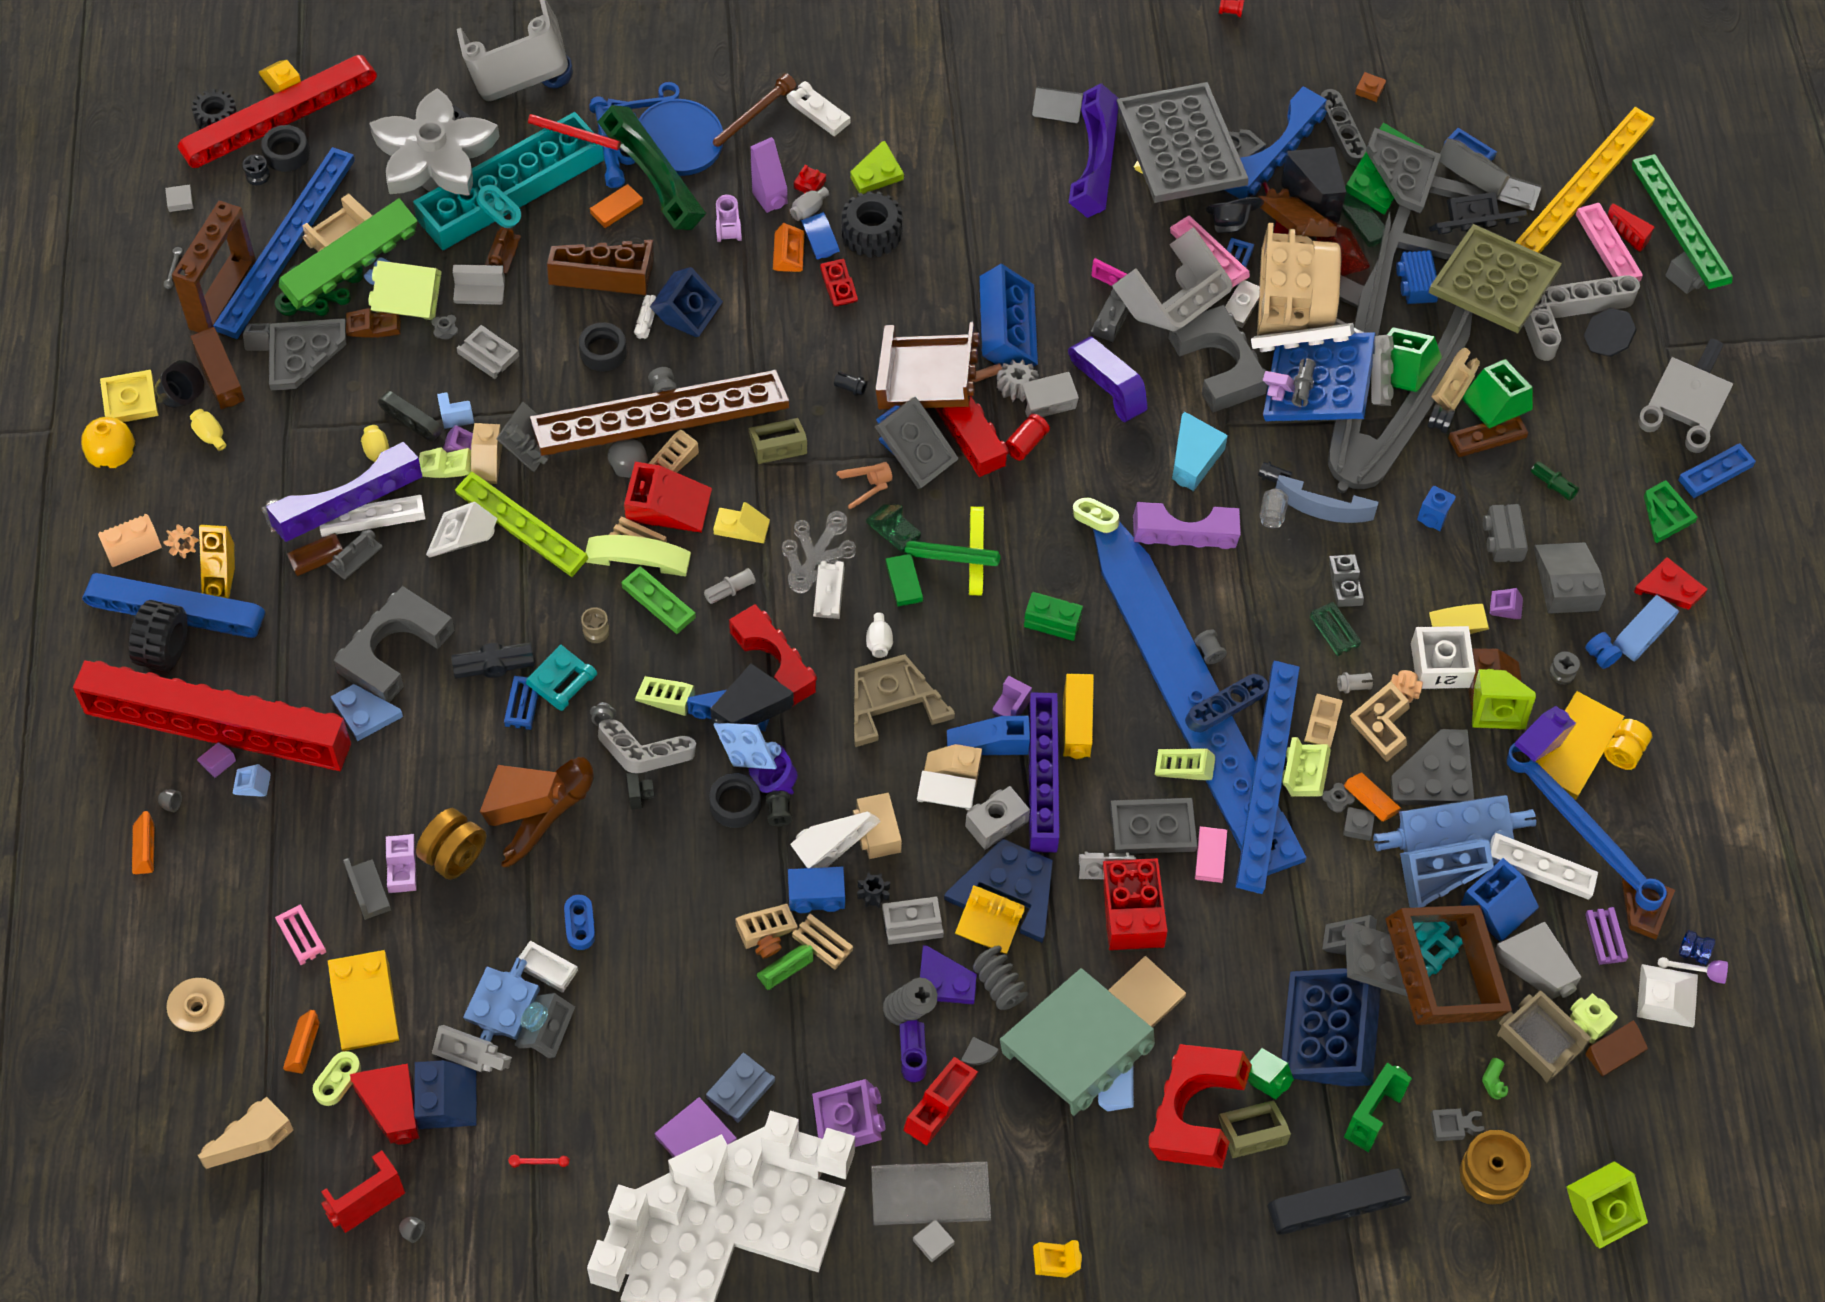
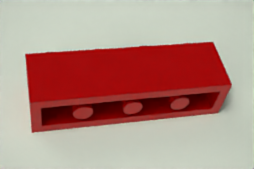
[935,396,1008,477]

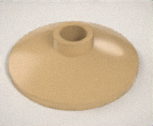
[167,978,225,1032]

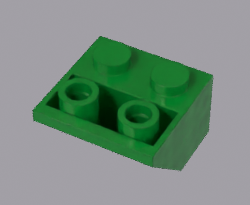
[1387,327,1442,392]
[1462,359,1533,428]

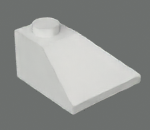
[426,502,498,557]
[1637,964,1698,1028]

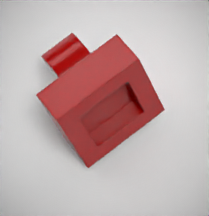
[794,165,826,193]

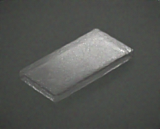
[871,1162,991,1225]

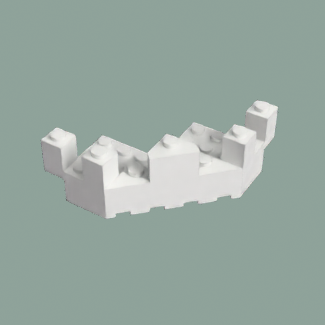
[587,1111,855,1302]

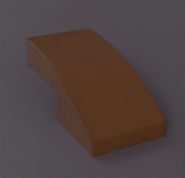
[346,308,400,337]

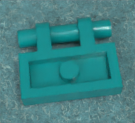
[1413,922,1463,977]

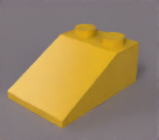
[328,950,399,1051]

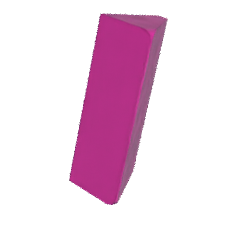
[1091,258,1127,286]

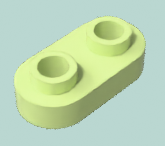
[1073,498,1119,533]
[313,1051,361,1106]

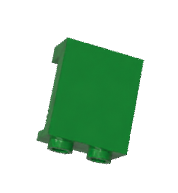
[1344,1063,1412,1153]

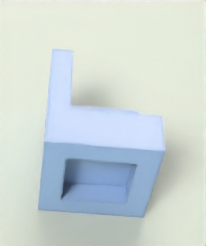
[437,392,474,429]

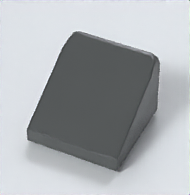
[243,323,271,351]

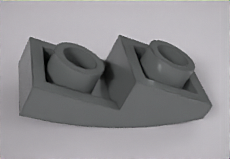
[1329,554,1364,607]

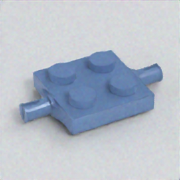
[463,958,540,1042]

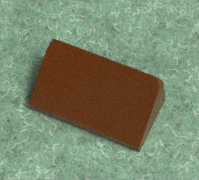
[1585,1020,1648,1077]

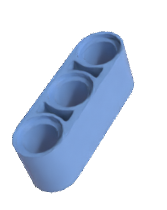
[1613,595,1679,662]

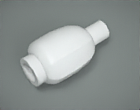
[866,613,893,658]

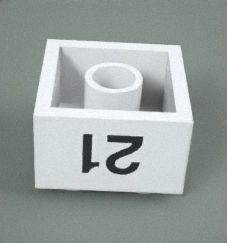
[1411,626,1475,689]

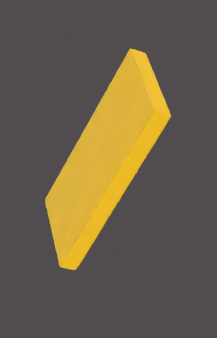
[1536,691,1625,800]

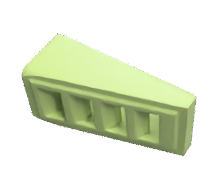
[635,676,695,716]
[1155,749,1215,780]

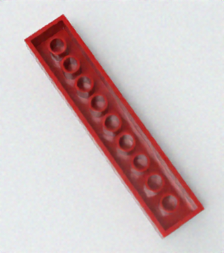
[73,660,351,772]

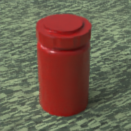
[1005,414,1050,461]

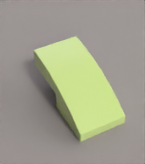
[419,447,471,478]

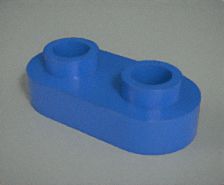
[564,895,595,950]

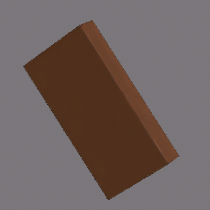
[287,533,343,576]

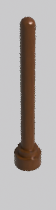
[713,73,796,147]

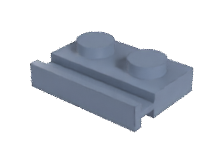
[706,1052,775,1123]

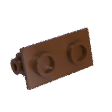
[485,227,521,275]

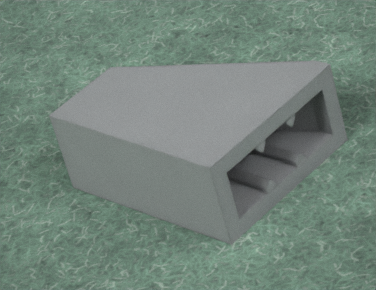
[1494,922,1581,999]

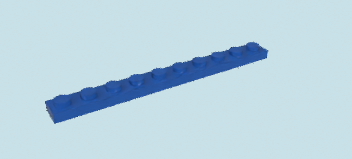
[213,147,355,339]
[1236,660,1300,894]

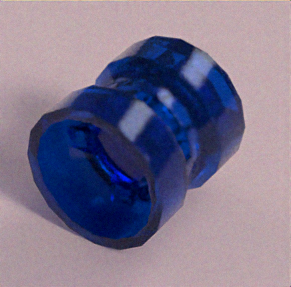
[1678,929,1715,965]

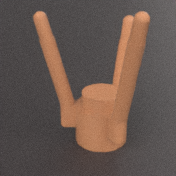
[837,462,892,509]

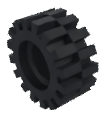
[192,89,237,129]

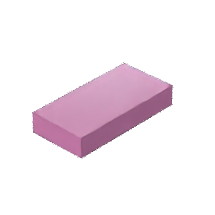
[1195,826,1227,883]

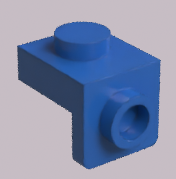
[1417,486,1456,531]

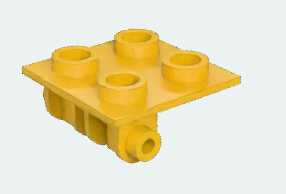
[955,885,1025,955]

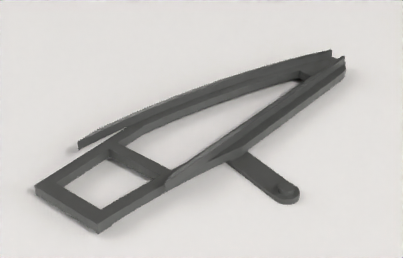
[1328,176,1487,493]

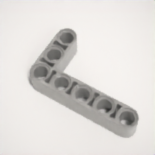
[1524,275,1640,361]

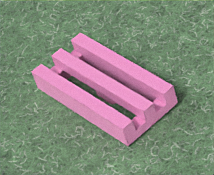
[275,904,326,965]

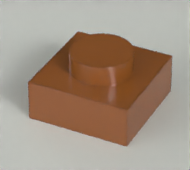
[1355,72,1386,102]

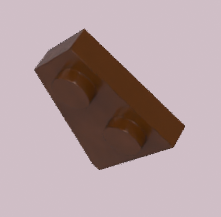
[1621,877,1675,940]

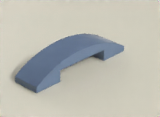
[1275,475,1379,523]

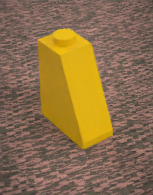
[1063,674,1093,759]

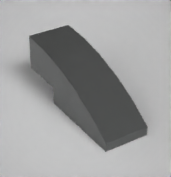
[1439,138,1510,197]

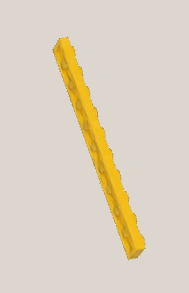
[1515,107,1655,253]

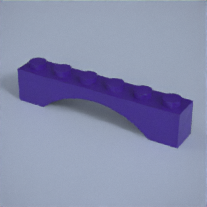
[1068,83,1119,218]
[266,442,423,542]

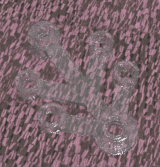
[782,511,856,593]

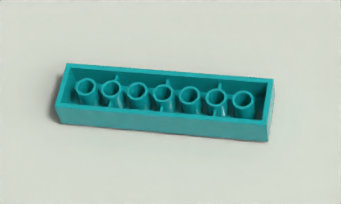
[413,112,604,251]

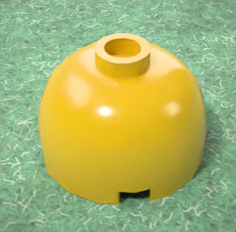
[81,417,135,468]

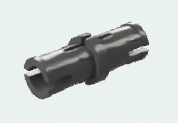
[1292,358,1316,407]

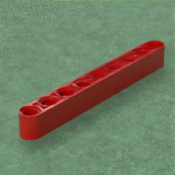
[178,55,377,168]

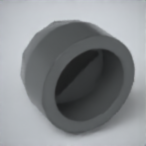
[158,789,182,812]
[399,1216,425,1243]

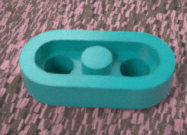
[477,185,521,228]

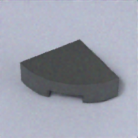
[961,1037,999,1067]

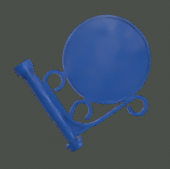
[589,82,723,188]

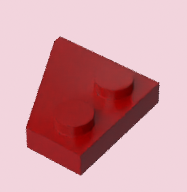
[1634,557,1707,609]

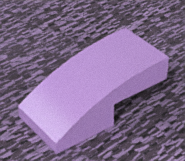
[386,834,416,893]

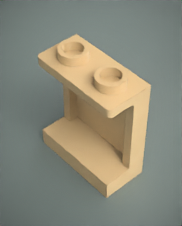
[302,194,372,252]

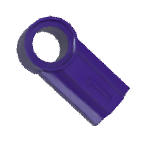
[899,1020,927,1082]

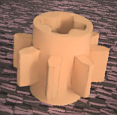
[163,524,199,558]
[1390,670,1423,703]

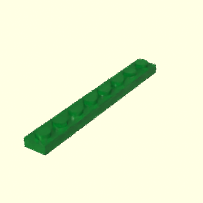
[1632,154,1733,289]

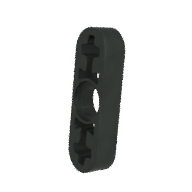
[378,391,442,441]

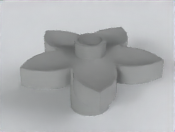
[369,88,500,195]

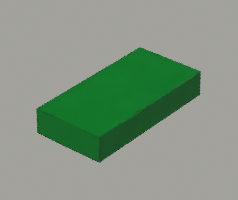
[886,554,923,607]

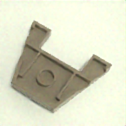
[854,654,955,747]

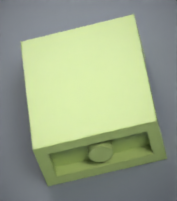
[369,261,441,320]

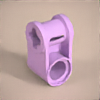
[716,195,741,242]

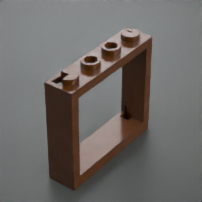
[172,200,256,333]
[1385,905,1512,1025]

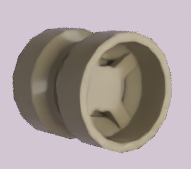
[581,607,609,643]

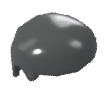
[607,439,648,478]

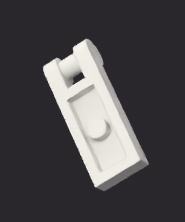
[786,81,850,136]

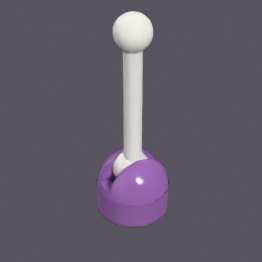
[1658,957,1728,984]

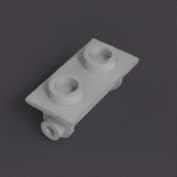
[1079,852,1136,879]

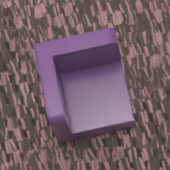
[992,676,1032,717]

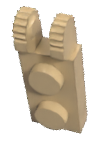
[1431,347,1480,410]

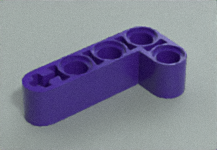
[1068,337,1147,422]

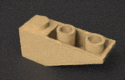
[198,1097,293,1169]

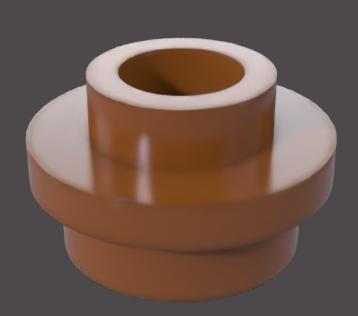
[755,935,782,959]

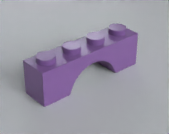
[1133,502,1241,549]

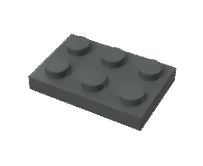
[874,396,959,489]
[1110,798,1197,854]
[1345,922,1408,997]

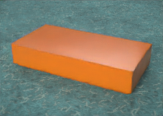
[590,184,643,228]
[1344,772,1401,822]

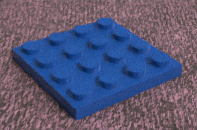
[1263,332,1376,421]

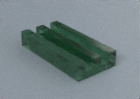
[1310,602,1361,656]

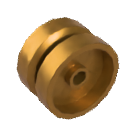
[416,808,487,880]
[1459,1130,1531,1204]

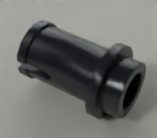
[834,371,868,396]
[1258,461,1292,483]

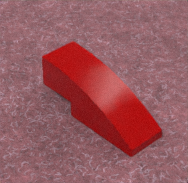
[903,1057,978,1146]

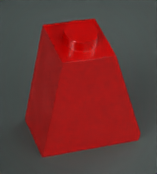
[350,1064,419,1145]

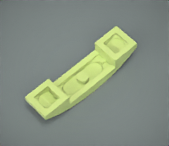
[585,535,691,576]

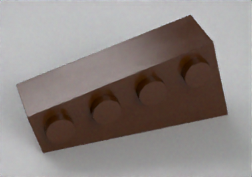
[547,240,654,295]

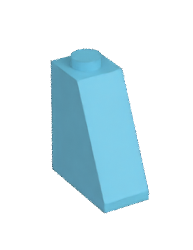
[1172,412,1228,491]

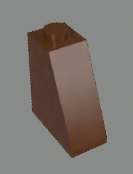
[190,327,245,410]

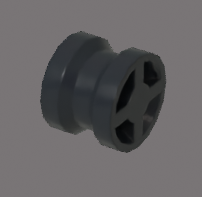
[243,154,270,185]
[1427,404,1455,434]

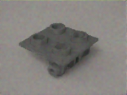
[496,402,549,472]

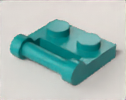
[526,645,597,711]

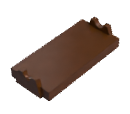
[1258,189,1337,237]

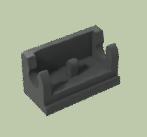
[1091,288,1129,342]

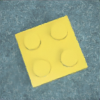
[100,370,159,422]

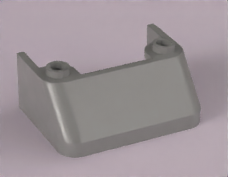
[457,0,568,101]
[1112,227,1232,331]

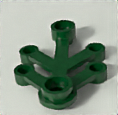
[275,266,364,316]

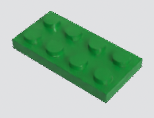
[1345,122,1424,214]

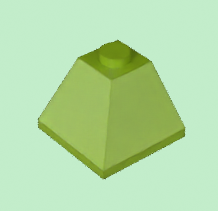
[1472,669,1536,730]

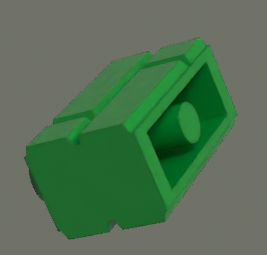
[1024,592,1083,641]

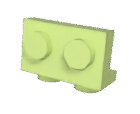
[1282,737,1331,796]

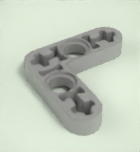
[598,719,696,773]

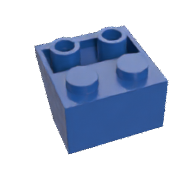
[1460,858,1539,942]

